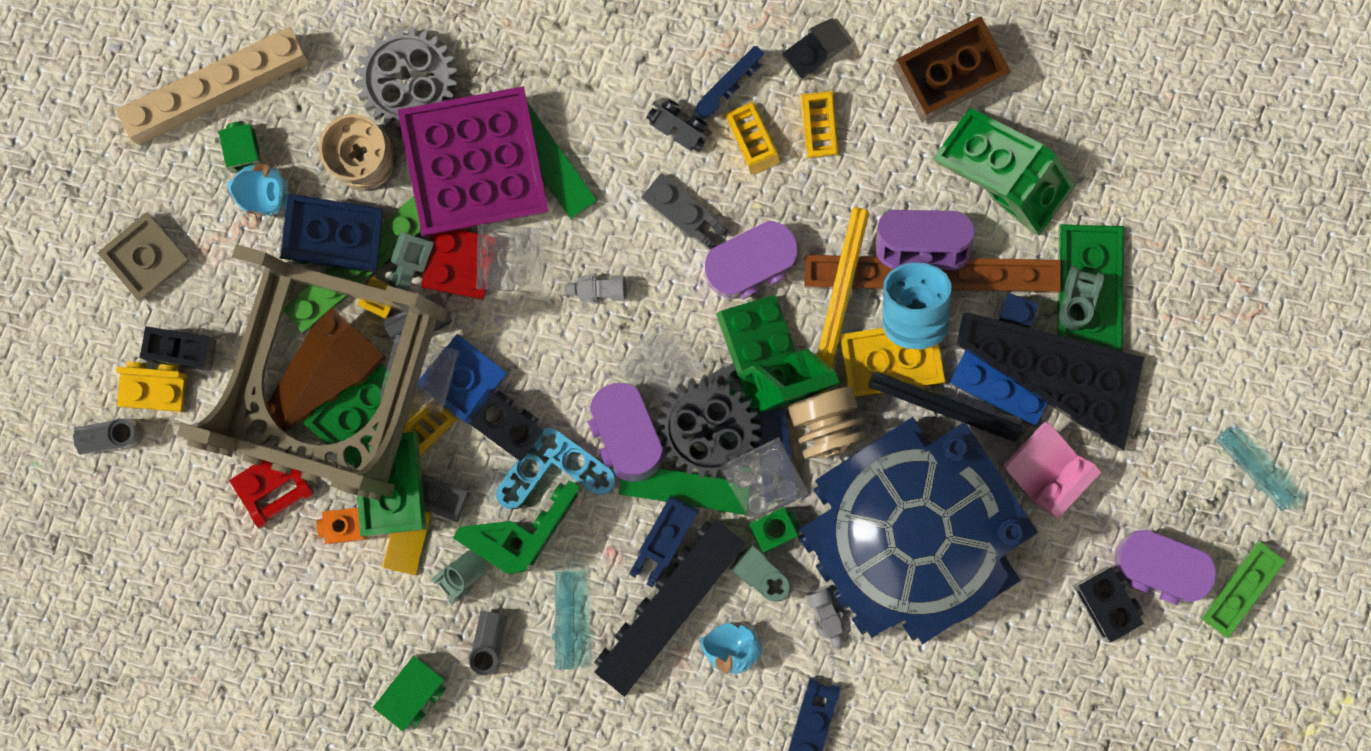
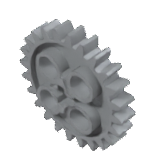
[354,26,458,130]

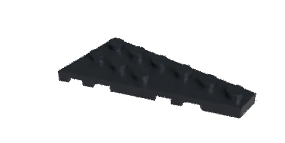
[956,312,1144,451]

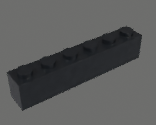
[593,519,746,697]

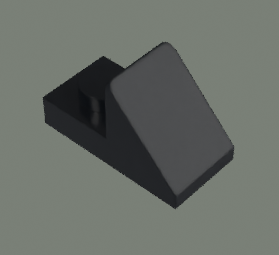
[782,18,851,81]

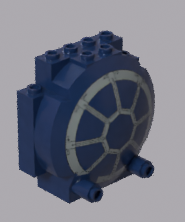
[798,416,1039,645]

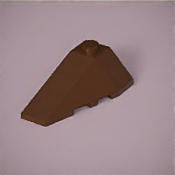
[267,307,387,432]

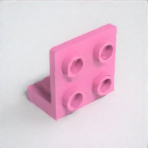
[1003,422,1102,519]

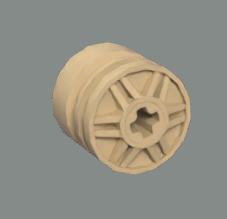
[318,114,397,191]
[788,386,868,459]

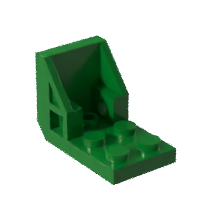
[933,108,1076,236]
[716,294,839,413]
[453,480,582,574]

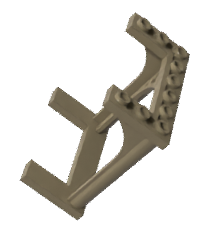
[177,245,448,501]

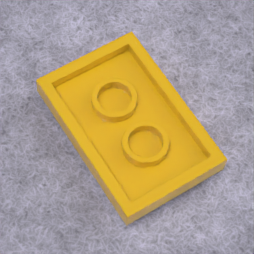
[839,328,945,398]

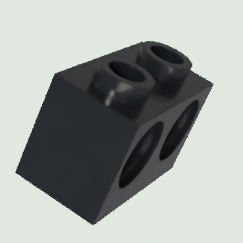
[140,326,217,372]
[465,389,544,462]
[1073,567,1144,643]

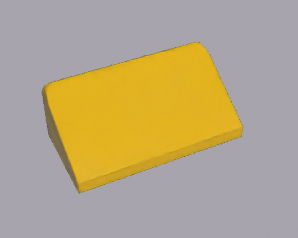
[382,511,432,576]

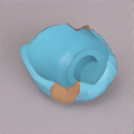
[227,163,290,217]
[699,623,762,674]

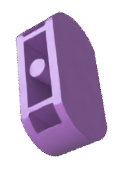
[875,210,974,270]
[705,221,797,300]
[587,383,663,482]
[1115,530,1216,606]

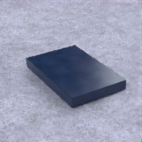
[279,193,384,273]

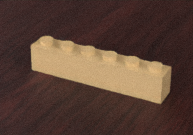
[116,26,309,145]

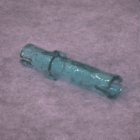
[1214,427,1297,511]
[552,572,577,670]

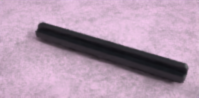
[869,371,1023,442]

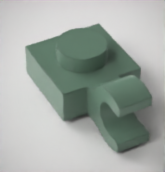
[389,231,433,291]

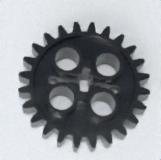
[657,375,762,479]

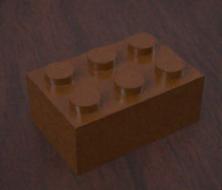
[893,16,1011,123]

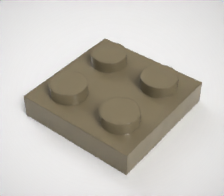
[98,212,190,302]

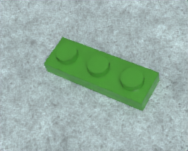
[1200,541,1286,638]

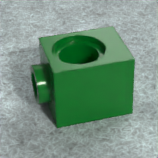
[218,121,262,173]
[748,507,800,553]

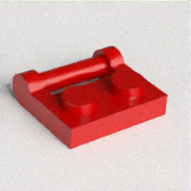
[229,451,314,529]

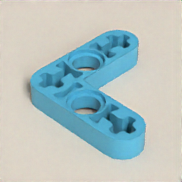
[496,428,615,509]

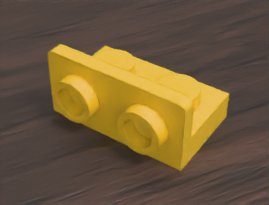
[116,362,187,413]

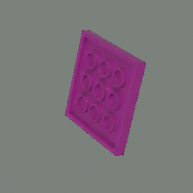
[398,86,548,237]

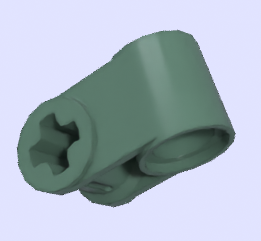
[1059,265,1104,330]
[730,544,790,602]
[431,550,486,605]

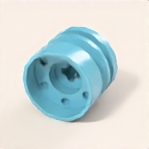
[882,262,951,349]

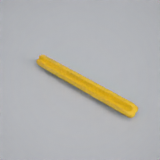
[817,207,869,395]

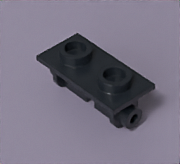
[646,98,713,153]

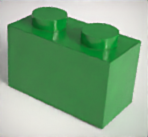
[372,655,447,732]

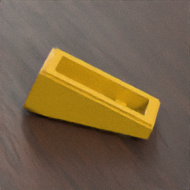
[799,90,838,158]
[724,101,780,175]
[403,397,457,458]

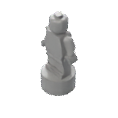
[564,273,627,304]
[805,586,845,649]

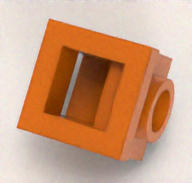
[317,507,367,544]

